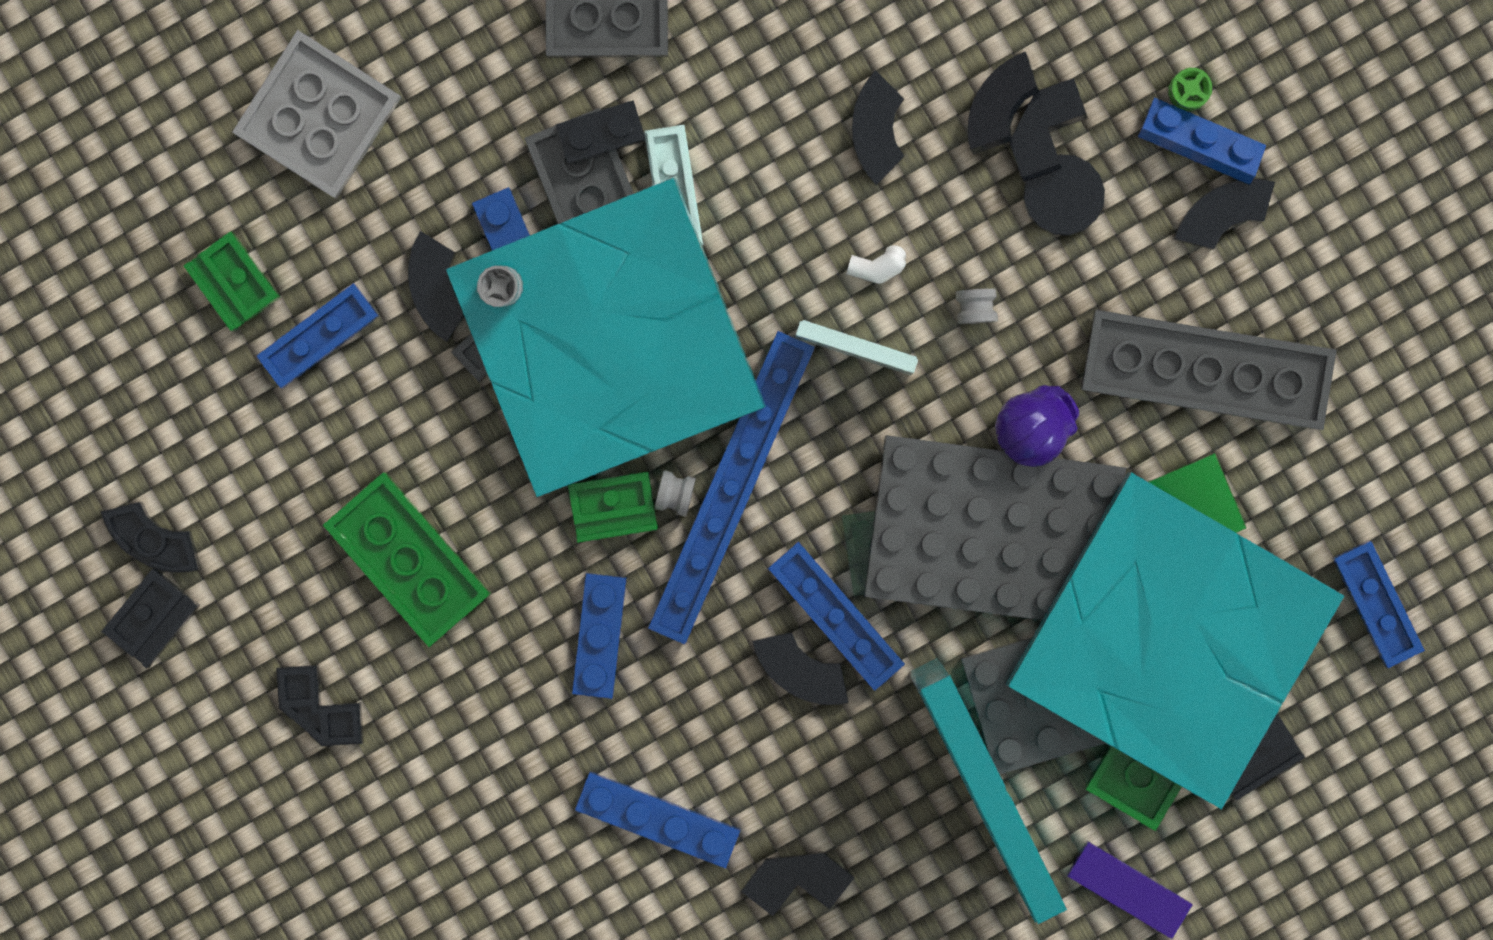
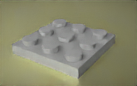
[232,30,402,199]

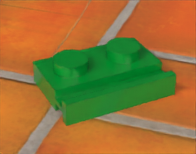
[183,231,281,332]
[568,472,658,543]

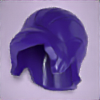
[995,385,1080,467]

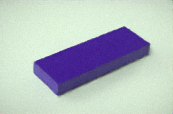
[1067,840,1193,939]

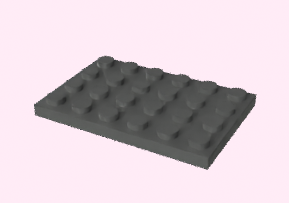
[863,435,1127,620]

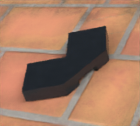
[1010,78,1088,182]
[276,665,364,746]
[741,851,855,916]

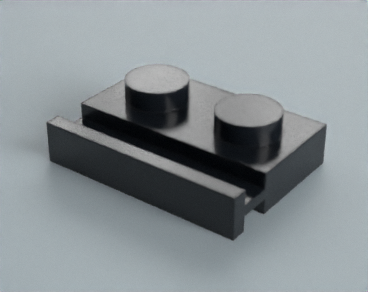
[101,568,200,669]
[1231,713,1305,801]

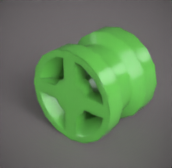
[1168,68,1212,112]

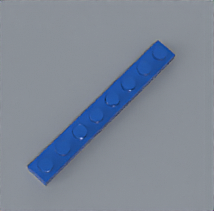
[648,331,815,645]

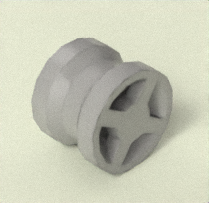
[956,289,998,324]
[655,470,696,517]

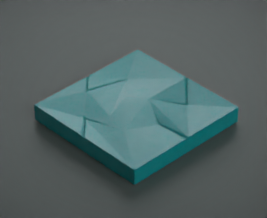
[446,178,766,497]
[1006,472,1345,809]
[909,658,1067,924]

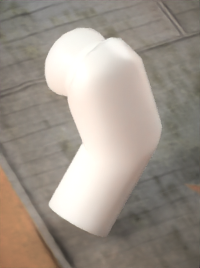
[846,245,906,284]

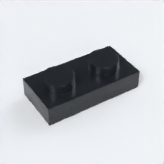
[556,100,646,165]

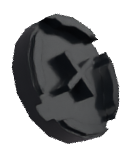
[1024,154,1105,236]

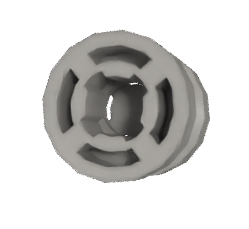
[477,266,523,307]

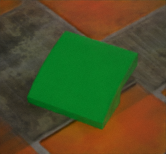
[1147,453,1247,533]

